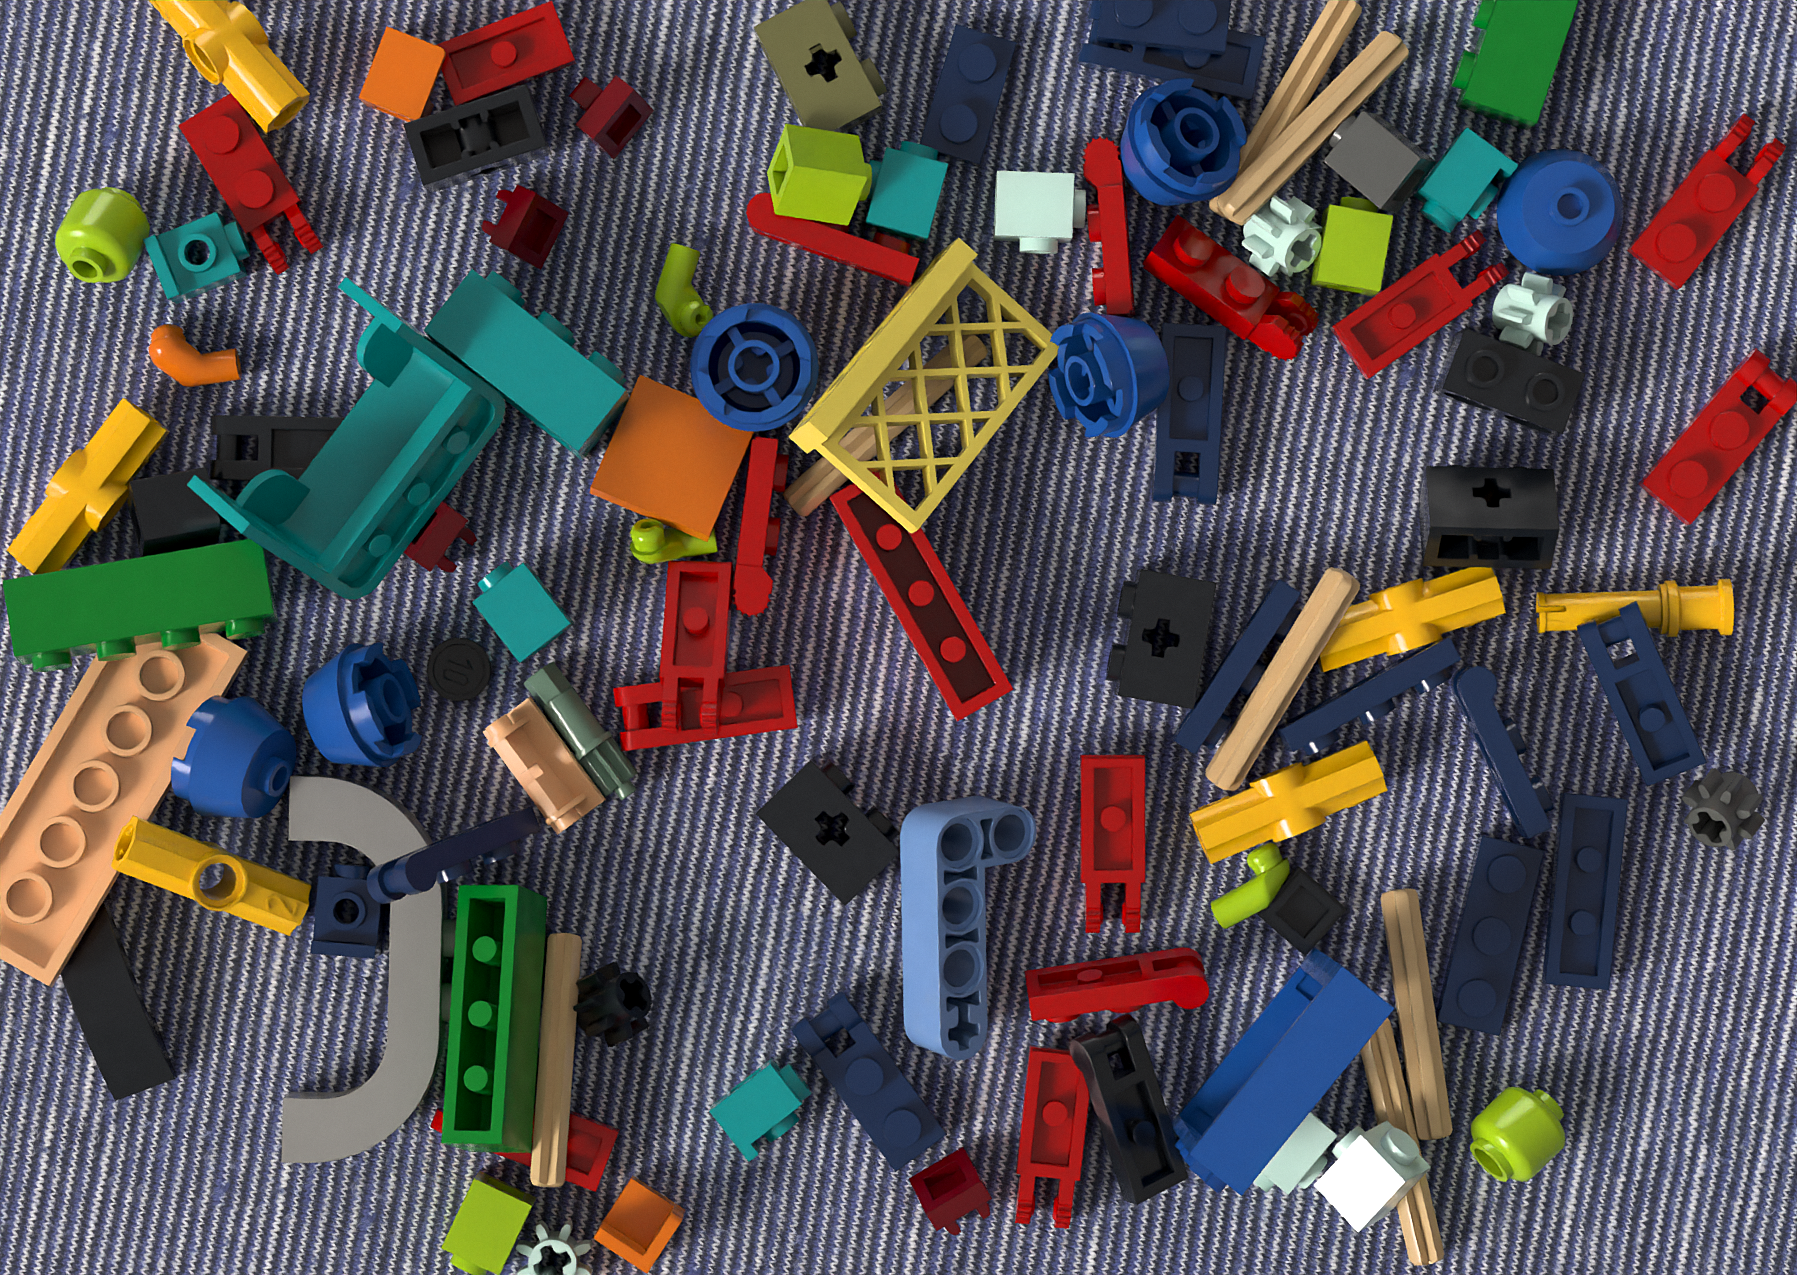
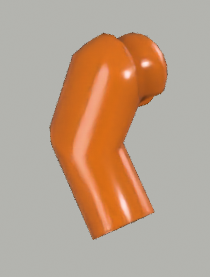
[148,324,242,387]

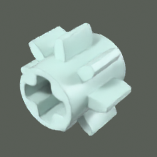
[1242,196,1322,277]
[1492,272,1573,356]
[516,1220,593,1275]

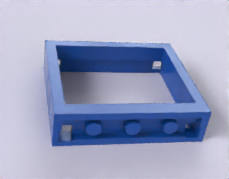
[1171,947,1394,1196]

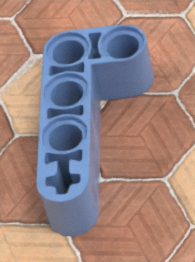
[900,796,1037,1060]

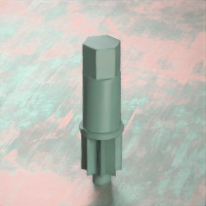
[524,661,638,801]

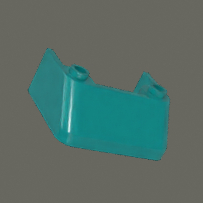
[187,277,505,599]

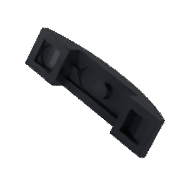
[60,893,177,1101]

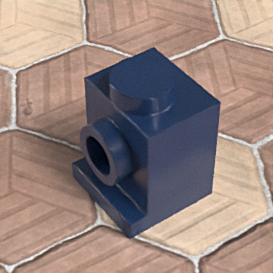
[310,863,386,959]

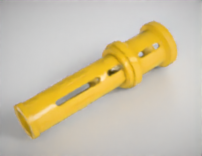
[1536,579,1734,637]

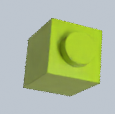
[767,124,872,226]
[1310,197,1393,297]
[441,1171,537,1275]

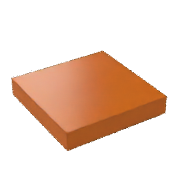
[590,375,755,542]

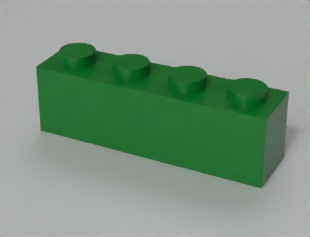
[1451,0,1579,130]
[2,539,278,672]
[441,885,548,1153]

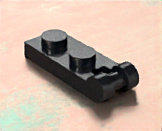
[209,415,345,481]
[1069,1014,1189,1205]

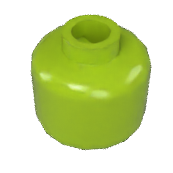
[55,187,150,283]
[1470,1087,1566,1182]

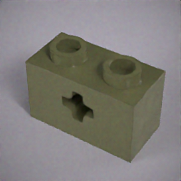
[754,0,887,133]

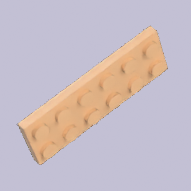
[0,633,249,987]

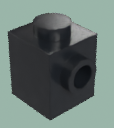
[127,467,229,557]

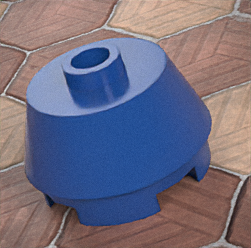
[1119,78,1247,206]
[1496,149,1624,276]
[690,303,819,432]
[1047,312,1170,438]
[302,642,422,767]
[171,695,296,818]

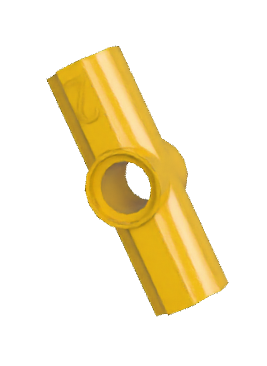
[148,0,310,133]
[7,398,170,575]
[1317,567,1506,672]
[1189,740,1388,864]
[111,815,311,936]

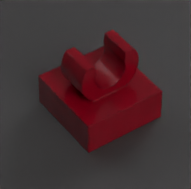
[569,75,654,159]
[481,184,569,270]
[404,500,477,573]
[909,1147,992,1236]

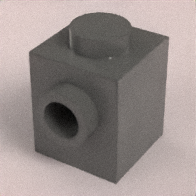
[1323,110,1437,213]

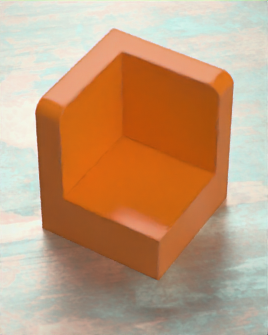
[359,26,446,122]
[594,1175,685,1274]

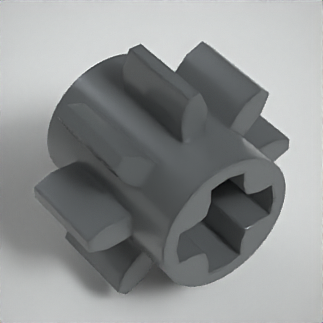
[1682,768,1765,851]

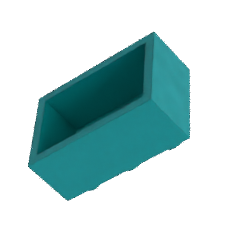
[423,269,629,461]

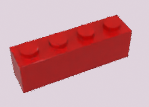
[829,472,1013,722]

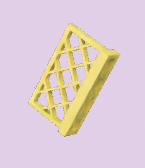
[788,238,1059,534]

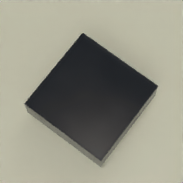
[1256,866,1347,957]

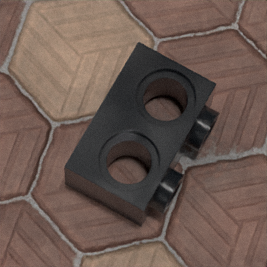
[1432,328,1585,438]

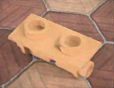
[483,696,606,835]

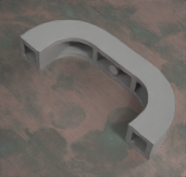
[281,774,456,1163]

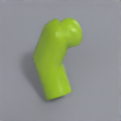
[655,243,714,338]
[629,518,718,564]
[1211,842,1290,929]

